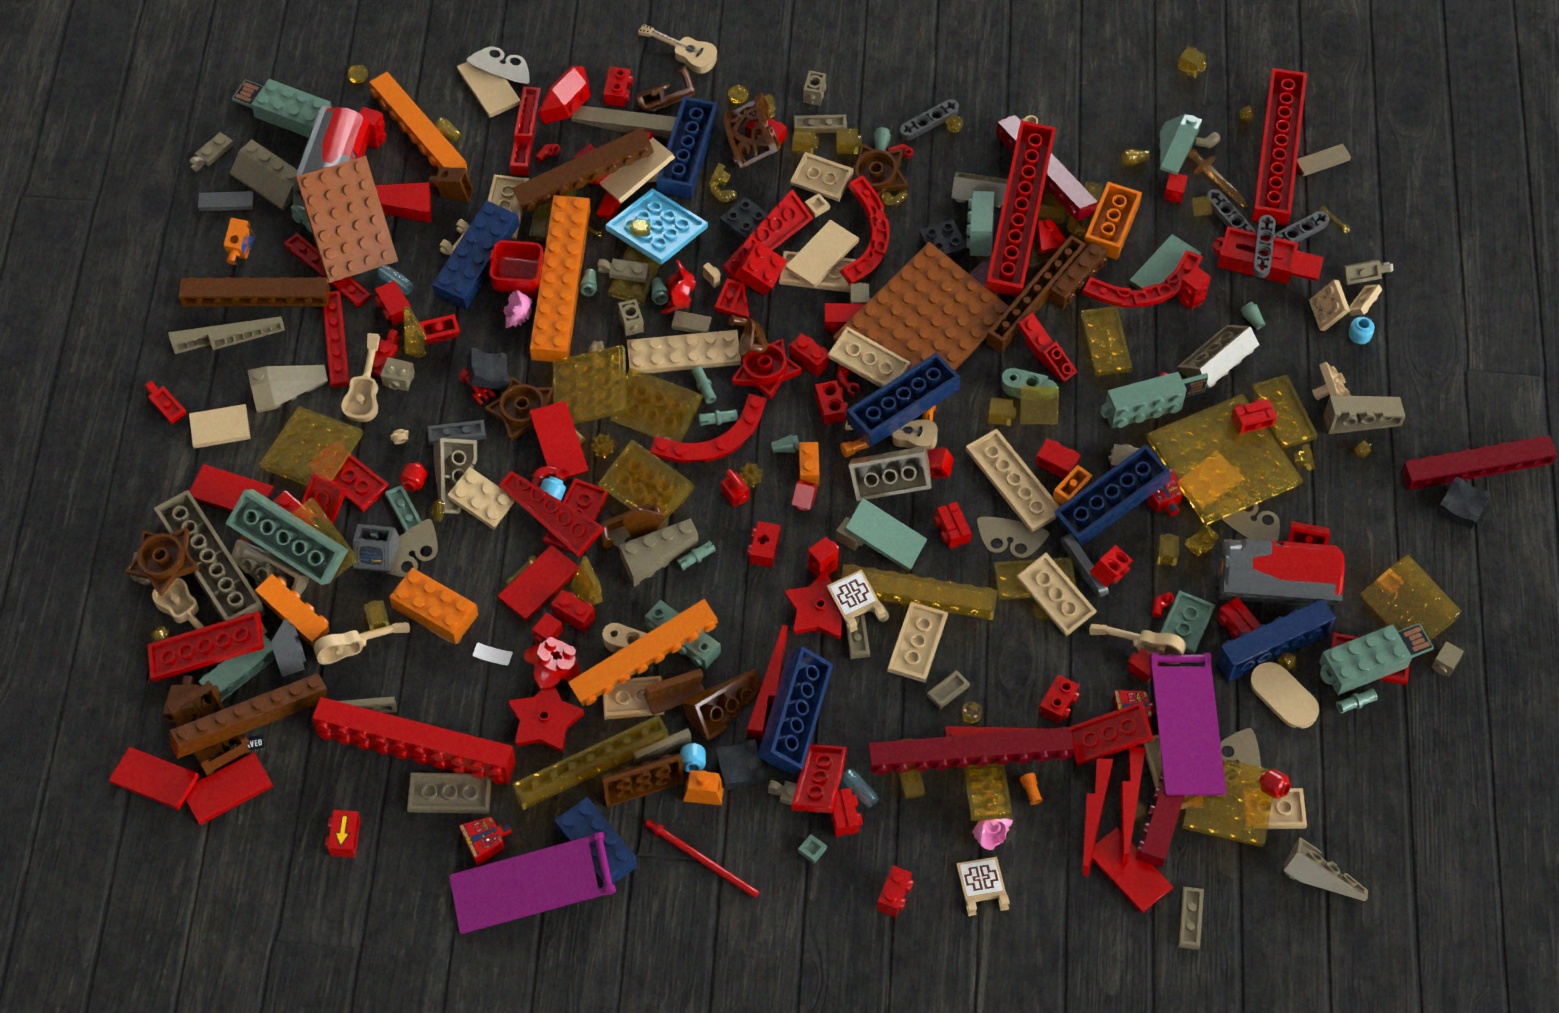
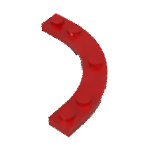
[840,175,890,286]
[1082,250,1203,308]
[650,394,767,463]

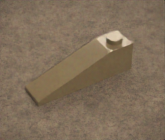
[248,365,328,413]
[434,438,477,514]
[231,539,310,595]
[1284,837,1368,901]

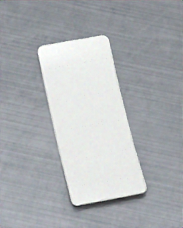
[473,643,513,665]

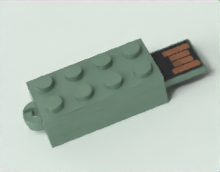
[232,79,332,138]
[1100,372,1208,428]
[1319,623,1434,695]

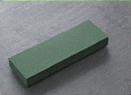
[385,485,421,535]

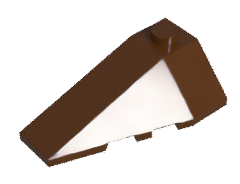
[682,669,762,741]

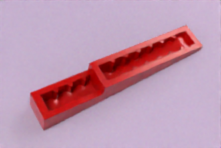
[510,87,541,177]
[747,625,787,739]
[1120,747,1146,863]
[1083,758,1113,876]

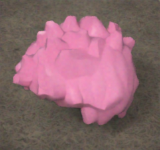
[503,290,533,328]
[972,813,1013,850]

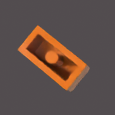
[799,442,819,486]
[1053,465,1093,506]

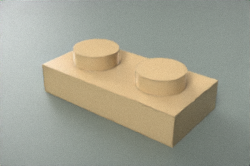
[1348,285,1382,315]

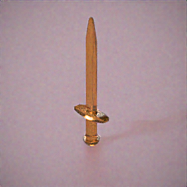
[1188,149,1248,208]

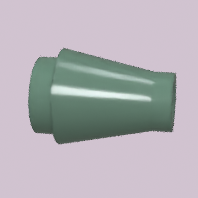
[873,127,891,151]
[579,269,597,296]
[651,277,669,305]
[1241,302,1266,330]
[771,434,799,453]

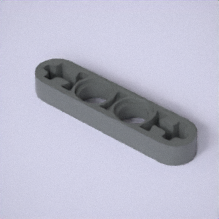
[900,99,959,141]
[1206,189,1256,233]
[1274,211,1330,243]
[1253,215,1276,278]
[1060,534,1109,598]

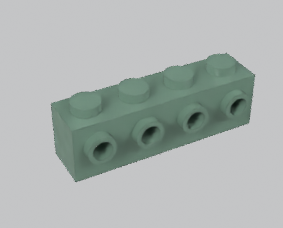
[645,600,721,669]

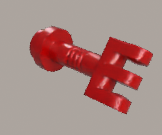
[459,368,496,407]

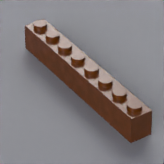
[512,127,654,213]
[986,235,1086,353]
[178,277,330,307]
[169,673,327,759]

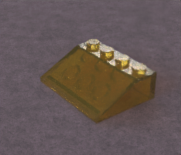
[610,368,703,442]
[597,440,695,524]
[1360,554,1462,640]

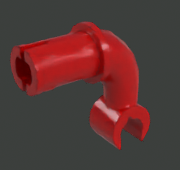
[836,365,860,398]
[531,466,569,488]

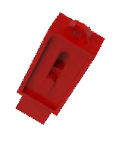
[1213,226,1324,284]

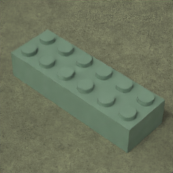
[226,489,348,585]

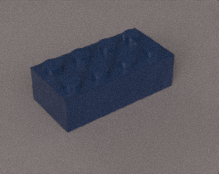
[554,797,637,887]

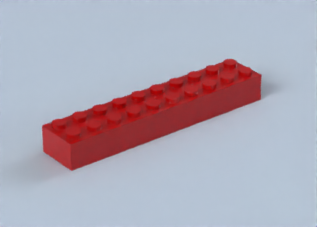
[1251,68,1307,226]
[985,120,1056,297]
[312,697,516,785]

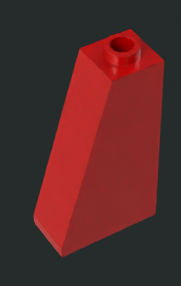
[375,182,432,222]

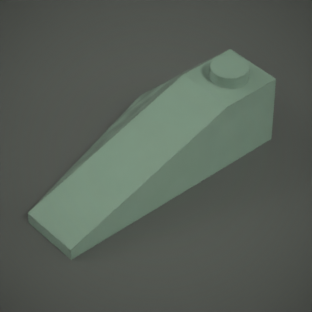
[1159,114,1202,175]

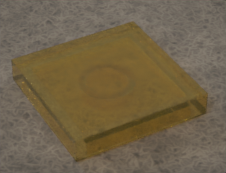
[1020,386,1059,424]

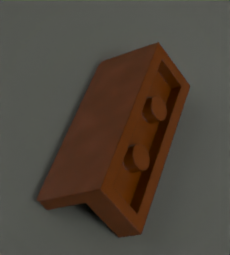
[643,668,704,715]

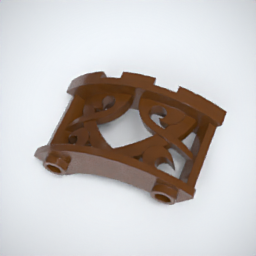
[722,92,781,169]
[165,680,250,776]

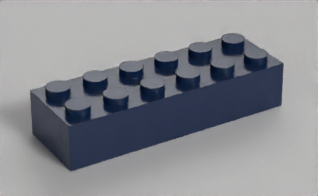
[656,96,718,199]
[432,200,519,310]
[847,352,960,447]
[1054,444,1171,547]
[1216,599,1336,682]
[757,646,833,774]

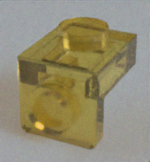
[1185,524,1219,557]

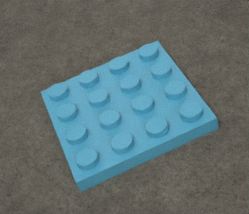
[606,188,708,265]

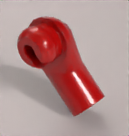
[535,144,561,163]
[887,144,914,158]
[1152,592,1174,618]

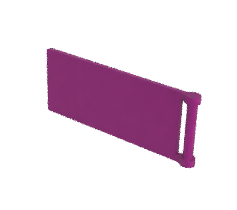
[1150,653,1226,796]
[450,832,616,934]

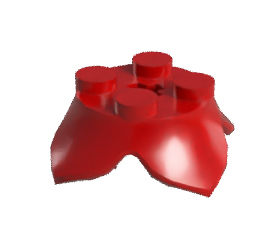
[661,260,696,314]
[523,637,580,689]

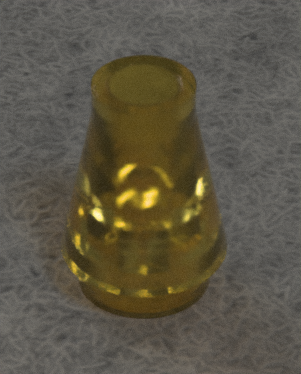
[435,117,461,141]
[1122,148,1150,166]

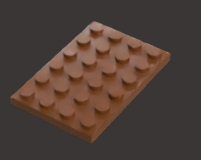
[295,156,398,283]

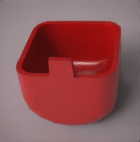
[490,240,544,298]

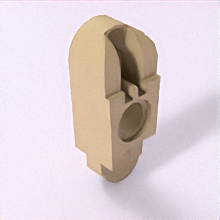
[602,623,647,653]

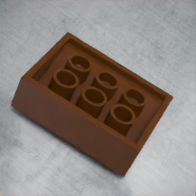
[598,754,684,808]

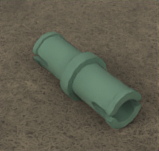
[692,366,717,404]
[698,409,738,426]
[676,540,716,570]
[1336,689,1378,713]

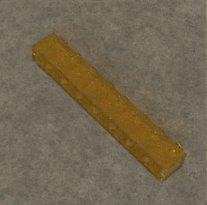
[841,564,998,620]
[513,715,668,810]

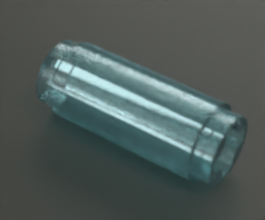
[378,265,413,295]
[842,769,879,808]

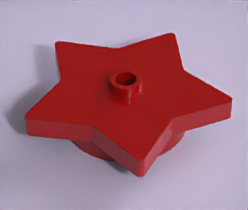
[732,339,802,399]
[785,571,843,639]
[509,686,584,752]

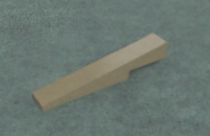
[571,106,677,139]
[168,316,285,354]

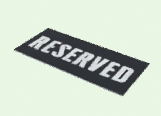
[228,734,265,751]

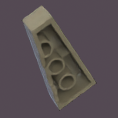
[1323,395,1405,434]
[619,518,699,587]

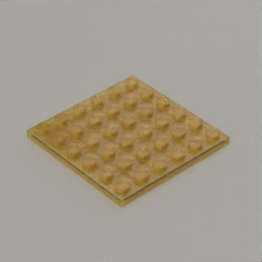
[1146,394,1303,525]

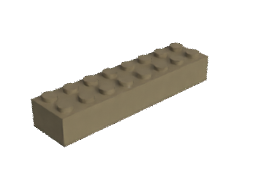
[154,490,265,621]

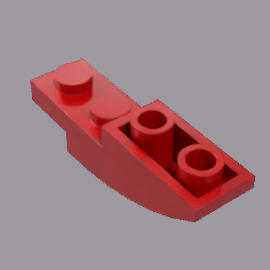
[1016,313,1078,383]

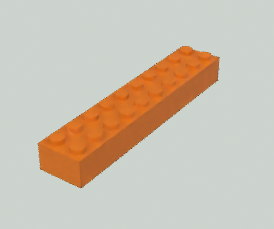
[530,195,590,363]

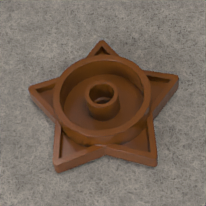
[849,144,908,198]
[485,377,554,441]
[125,528,200,596]

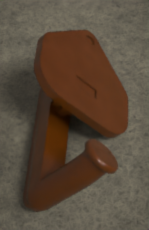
[635,66,695,111]
[728,315,769,357]
[600,504,663,549]

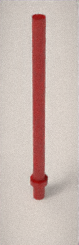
[645,819,759,898]

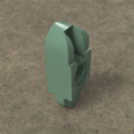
[1001,368,1058,401]

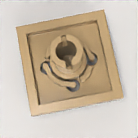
[1309,280,1350,331]
[1312,362,1351,400]

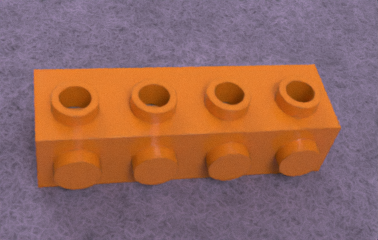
[255,574,329,648]

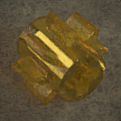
[591,433,614,458]
[739,463,762,487]

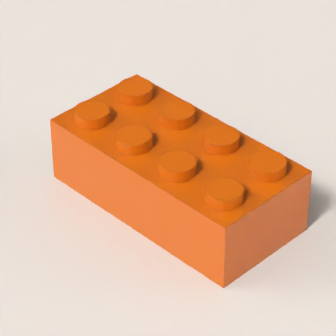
[1084,182,1142,260]
[389,568,478,644]

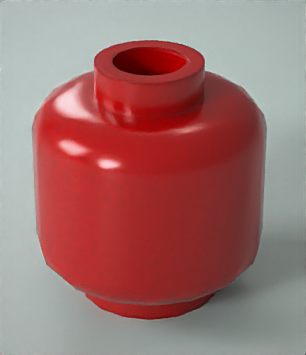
[400,462,428,492]
[1259,769,1291,799]

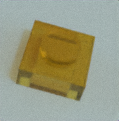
[1192,196,1212,217]

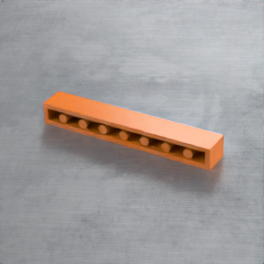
[369,72,468,172]
[568,599,718,706]

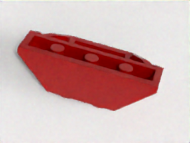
[538,66,591,124]

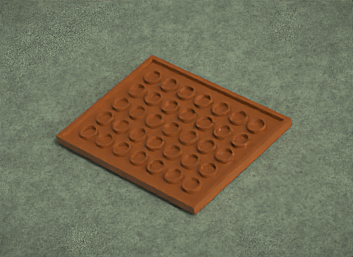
[833,242,1009,372]

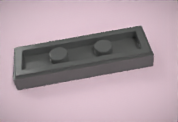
[198,191,254,211]
[427,420,486,445]

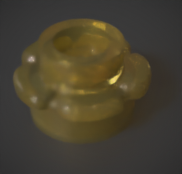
[1238,106,1255,121]
[946,116,963,132]
[1354,441,1372,458]
[151,625,169,642]
[1278,652,1296,671]

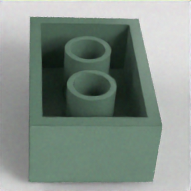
[966,191,995,257]

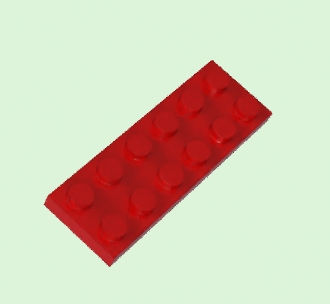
[148,611,264,682]

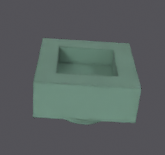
[798,834,827,864]

